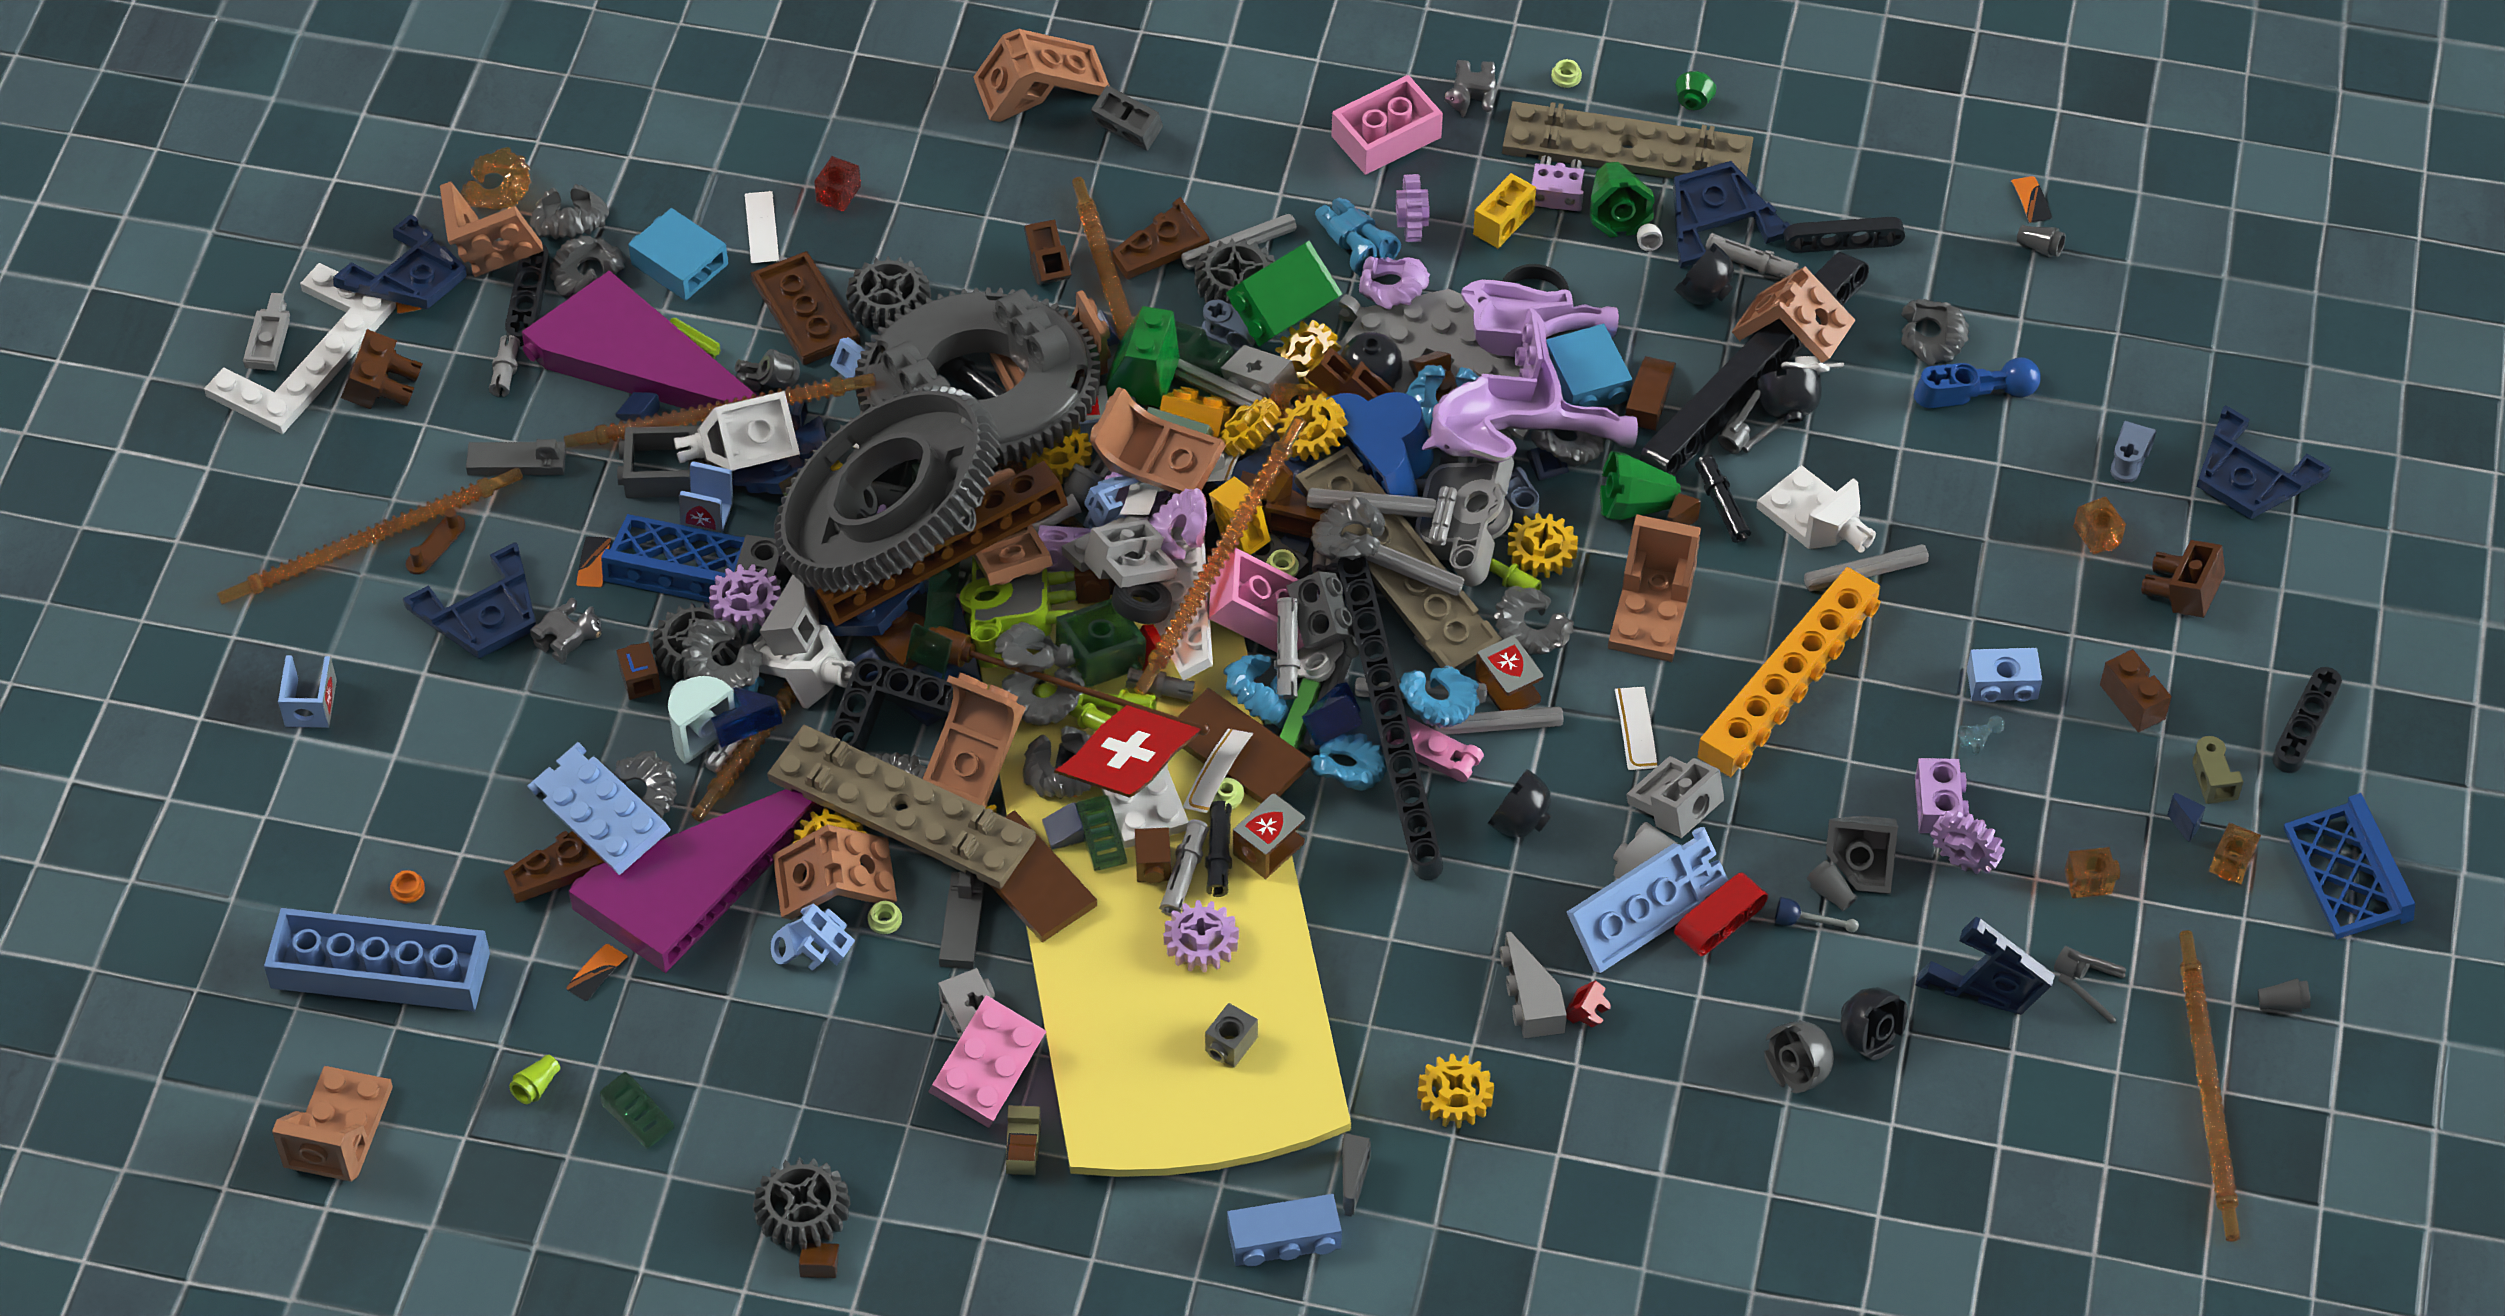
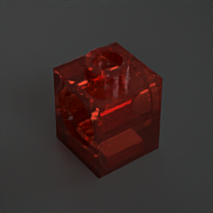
[814,156,861,211]

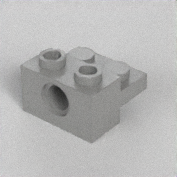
[1083,519,1178,588]
[1626,756,1724,838]

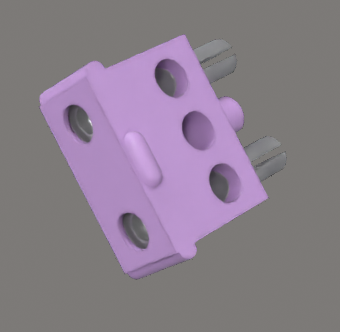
[1532,155,1584,211]

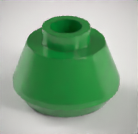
[1675,71,1716,110]

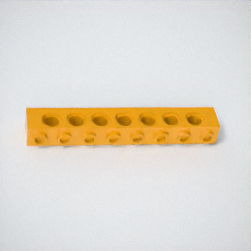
[1697,567,1881,777]

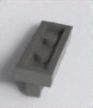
[466,439,566,475]
[939,871,986,969]

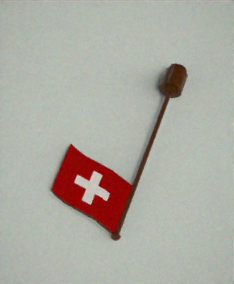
[923,626,1210,798]

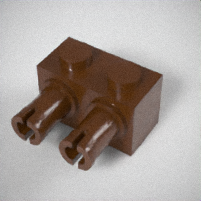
[341,329,423,409]
[2141,540,2225,618]

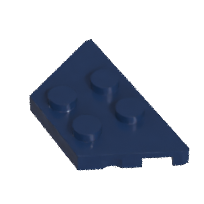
[732,416,828,494]
[818,581,927,636]

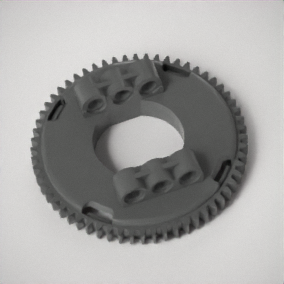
[855,287,1101,469]
[774,385,1000,593]

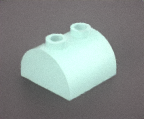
[668,676,737,764]

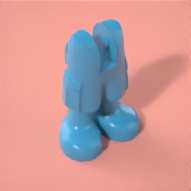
[1315,197,1401,276]

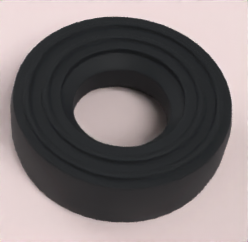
[1112,582,1172,624]

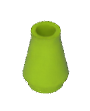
[509,1055,560,1104]

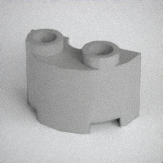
[1613,822,1678,879]

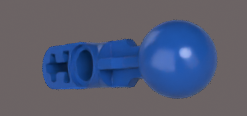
[1914,357,2041,408]

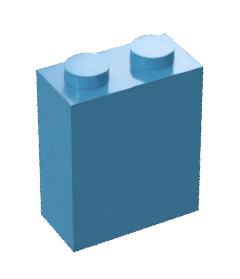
[628,208,728,301]
[1546,324,1633,407]

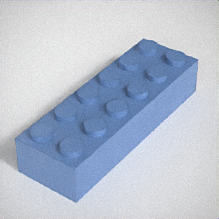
[264,908,490,1012]

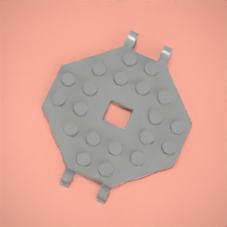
[1336,289,1529,440]

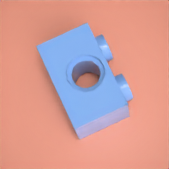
[1967,648,2042,702]

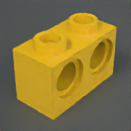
[1473,173,1536,249]
[1209,476,1271,555]

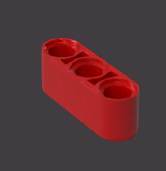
[1674,872,1769,957]

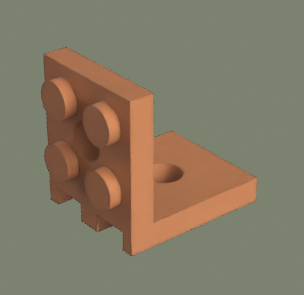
[440,182,543,277]
[1732,266,1855,363]
[773,824,897,920]

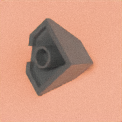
[1826,816,1898,894]

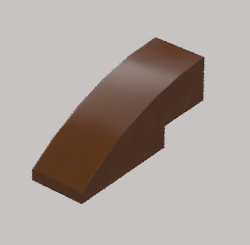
[1305,347,1396,401]
[1625,356,1676,431]
[1240,471,1325,539]

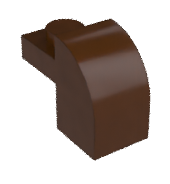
[1024,219,1072,285]

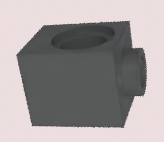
[1205,1003,1258,1068]

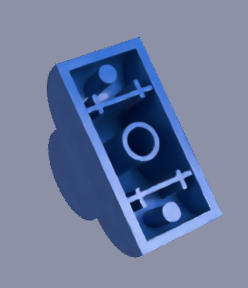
[1326,392,1434,497]

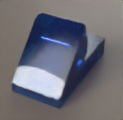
[1302,682,1362,746]
[711,687,783,748]

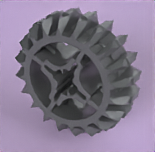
[1195,238,1275,310]
[846,256,931,333]
[652,602,742,682]
[753,1156,851,1251]

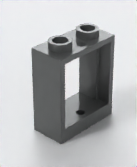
[617,426,705,498]

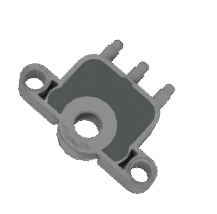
[1403,457,1514,587]

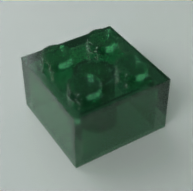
[1055,598,1146,688]

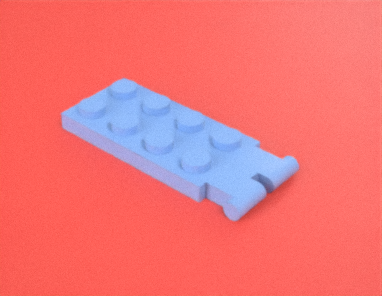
[527,742,671,875]
[1567,827,1729,973]

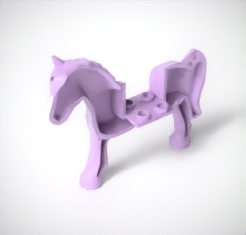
[1422,279,1638,463]

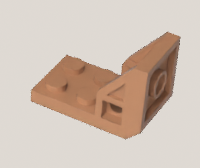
[973,29,1110,122]
[1608,514,1701,662]
[272,1066,393,1182]

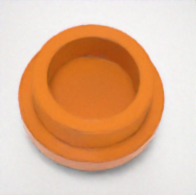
[390,870,425,904]

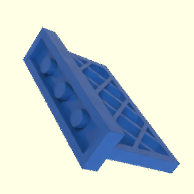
[601,514,745,603]
[2284,793,2415,940]

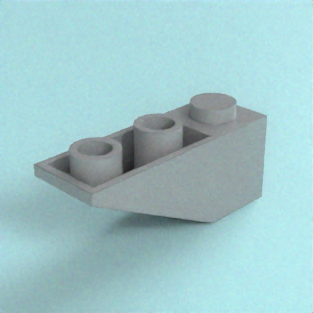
[760,575,820,656]
[1500,932,1567,1038]

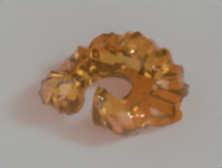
[460,147,531,210]

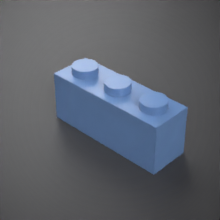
[1227,1194,1342,1266]

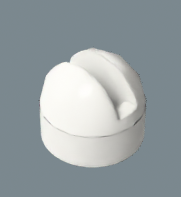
[1637,223,1663,251]

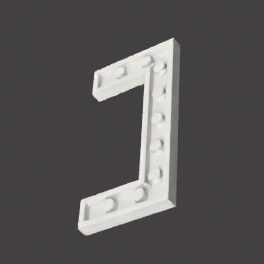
[204,263,396,434]

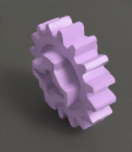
[1396,174,1429,242]
[709,564,781,631]
[1930,811,2005,874]
[1163,900,1239,972]

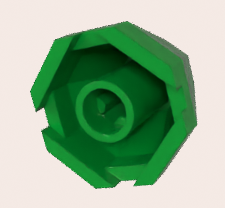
[1590,162,1654,237]
[1599,451,1681,520]

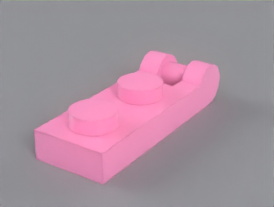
[1391,716,1484,782]

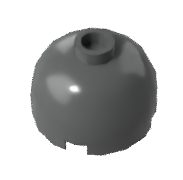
[1764,1020,1834,1093]

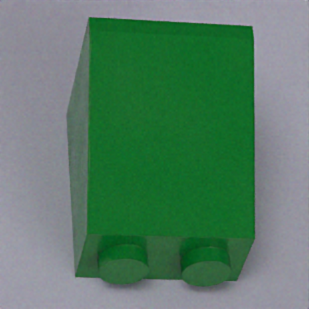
[1226,241,1342,346]
[1104,306,1180,407]

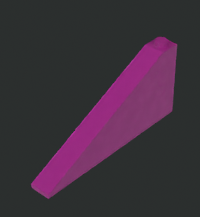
[522,271,758,415]
[569,789,827,973]

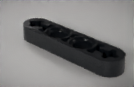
[1783,217,1905,253]
[505,244,550,346]
[2272,667,2342,773]

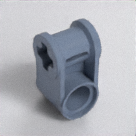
[1202,300,1256,351]
[2110,421,2156,483]
[1504,467,1539,525]

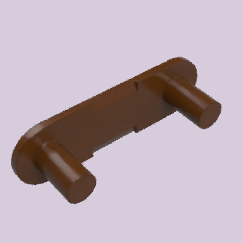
[406,508,466,574]

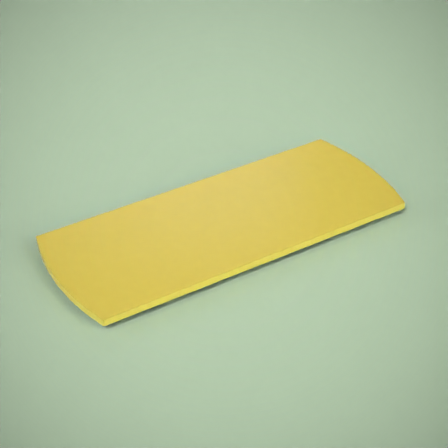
[979,591,1351,1177]

